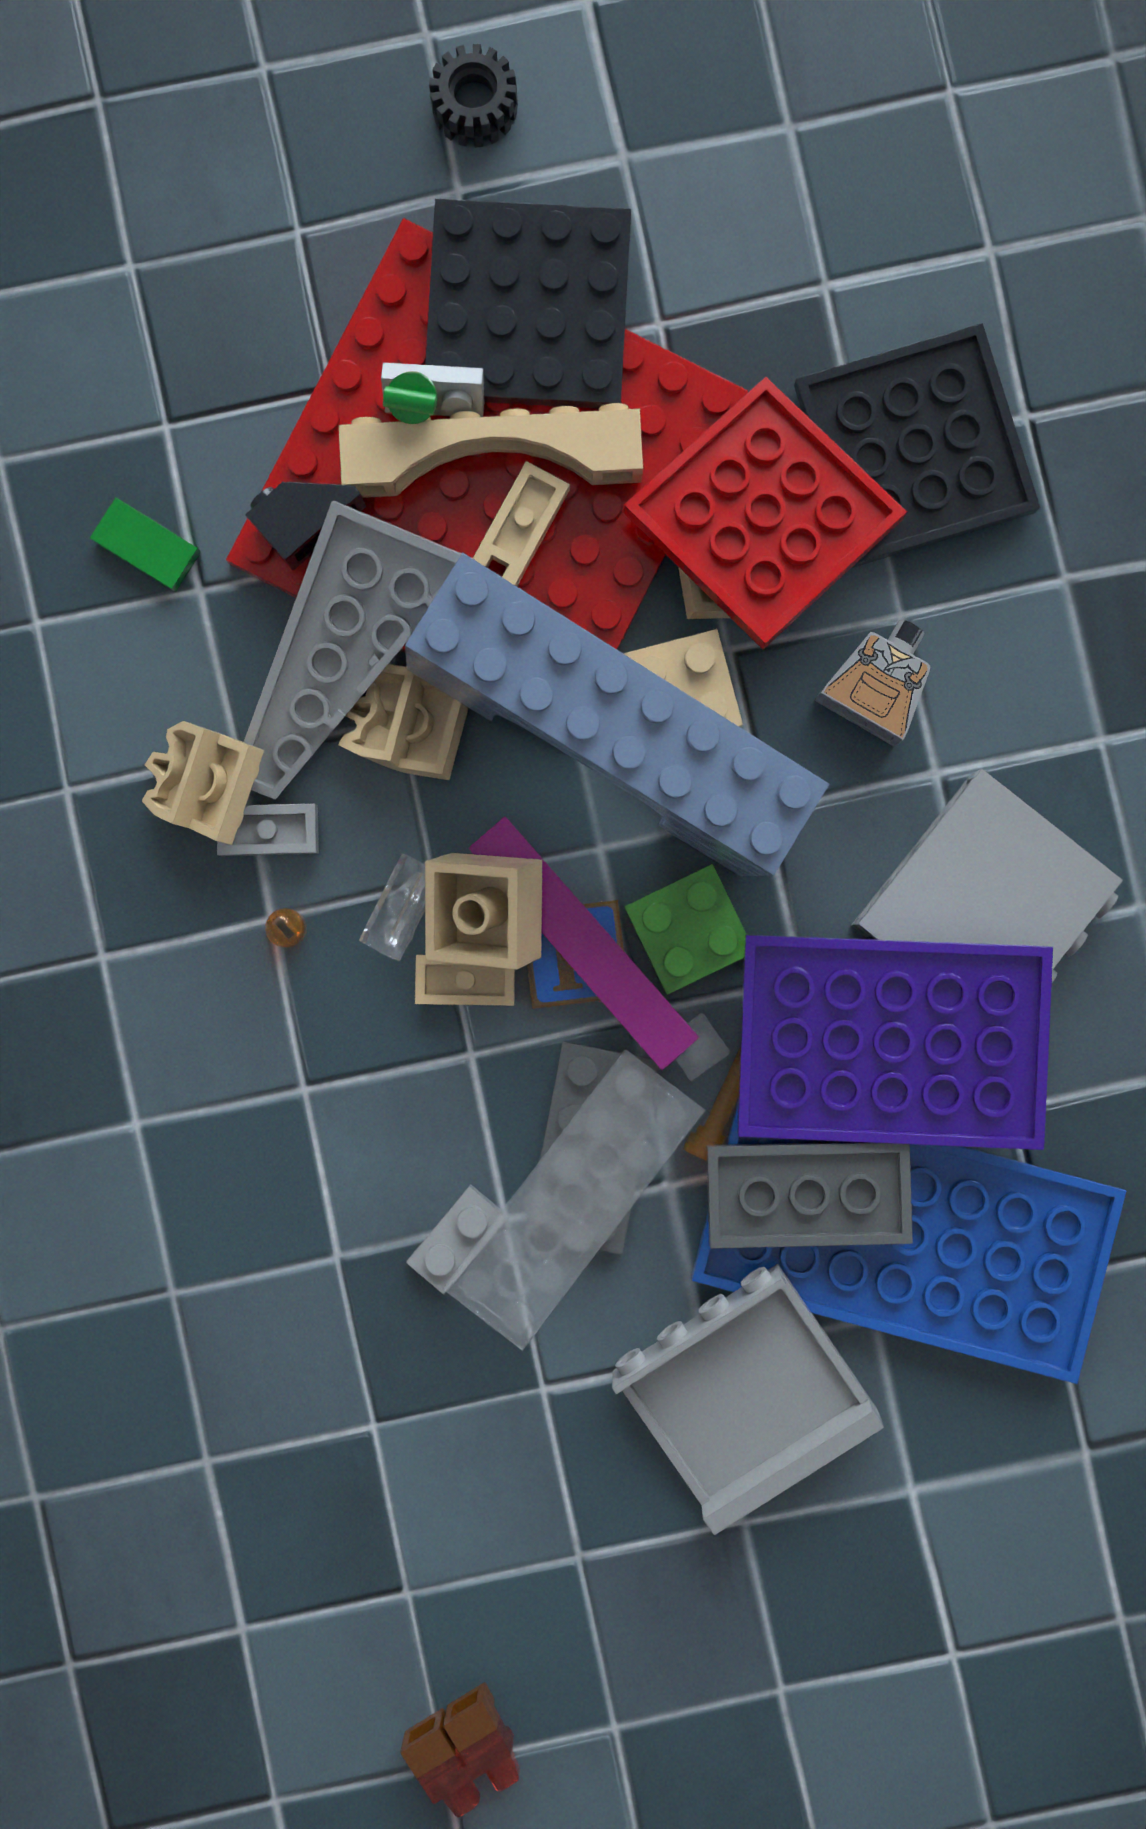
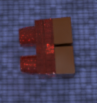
[400,1682,520,1818]

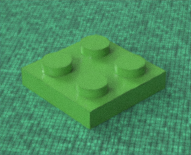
[624,864,747,995]

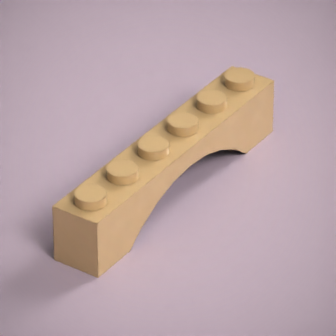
[339,403,643,498]

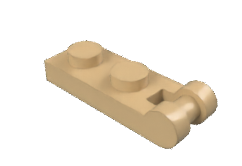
[473,461,570,586]

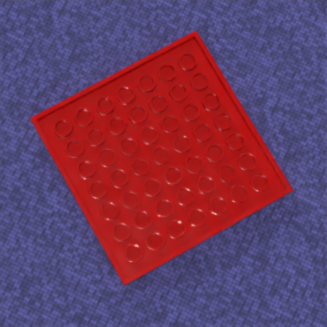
[226,218,748,653]

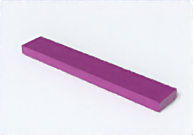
[468,816,700,1071]

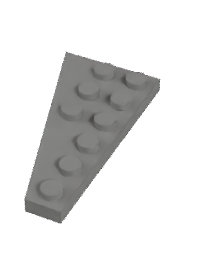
[244,501,475,799]

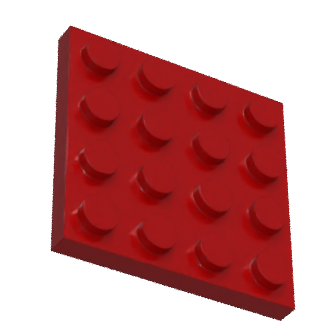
[623,377,907,650]

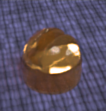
[265,908,307,948]

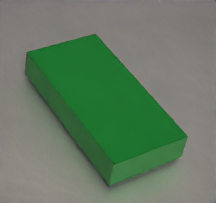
[90,497,201,593]

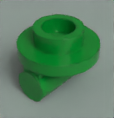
[383,371,437,424]

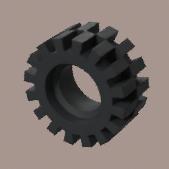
[429,44,518,148]

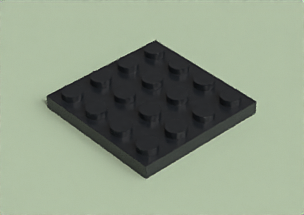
[425,199,631,408]
[794,323,1041,568]

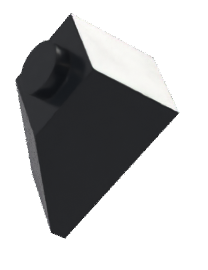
[245,482,366,571]

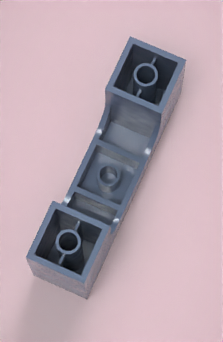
[405,552,829,876]

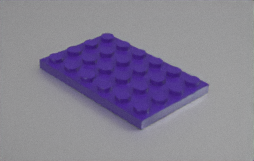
[737,935,1053,1150]

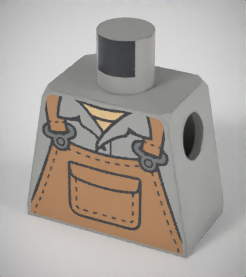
[815,620,931,746]

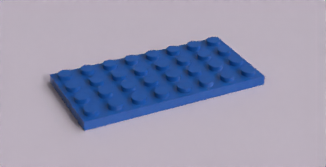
[691,1095,1126,1384]

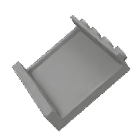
[851,769,1123,983]
[612,1264,884,1535]

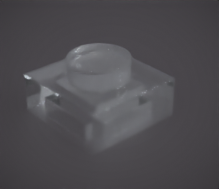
[675,1012,731,1081]

